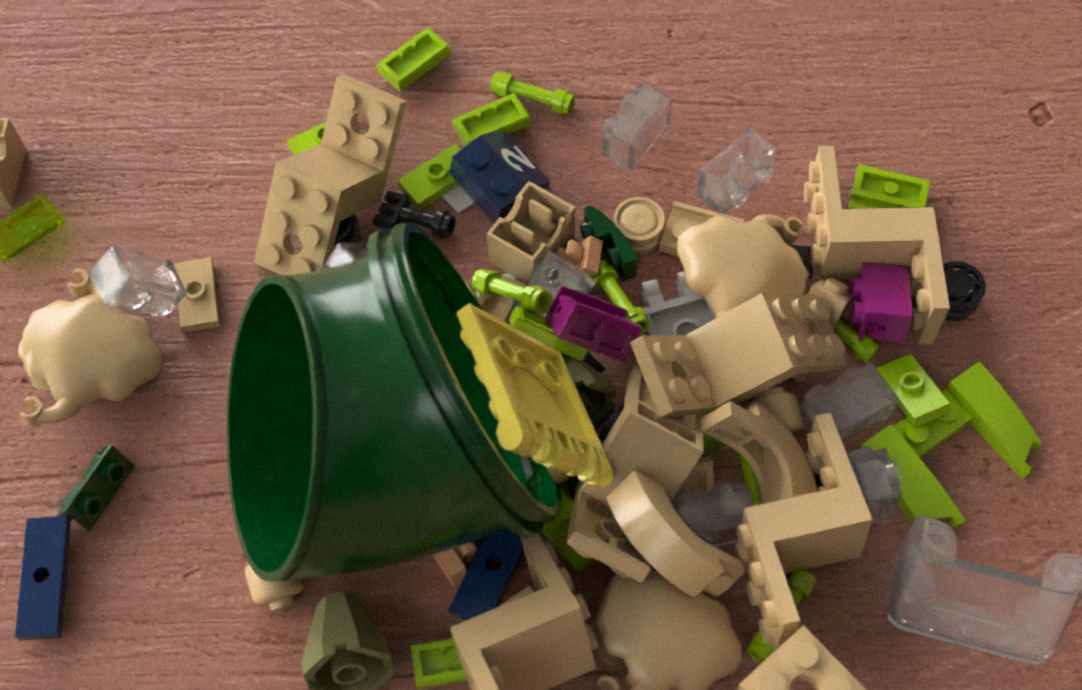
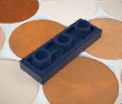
[15,516,71,641]
[448,528,524,621]

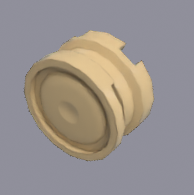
[613,196,665,256]

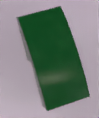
[579,205,638,281]

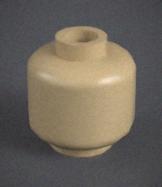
[747,387,804,434]
[245,565,304,611]

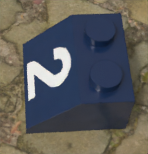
[449,130,550,224]

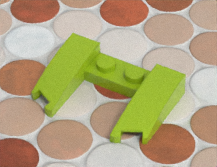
[855,361,1042,533]

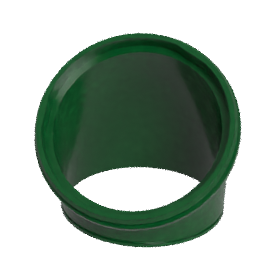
[226,223,562,581]

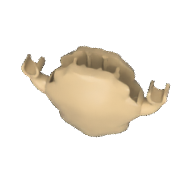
[677,214,809,318]
[18,268,163,427]
[592,570,742,690]

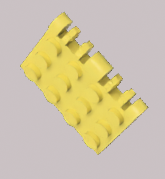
[456,303,613,488]

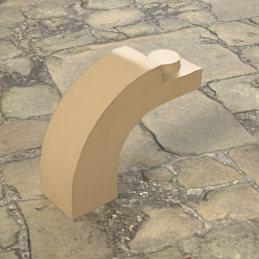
[701,401,818,504]
[606,470,746,598]

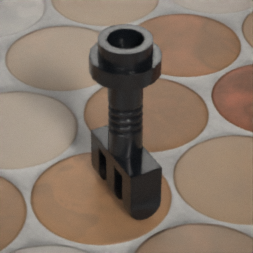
[372,191,456,239]

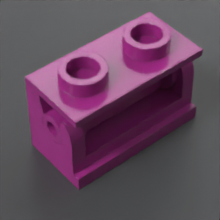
[850,262,913,345]
[544,285,642,362]

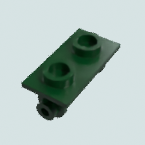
[58,444,135,531]

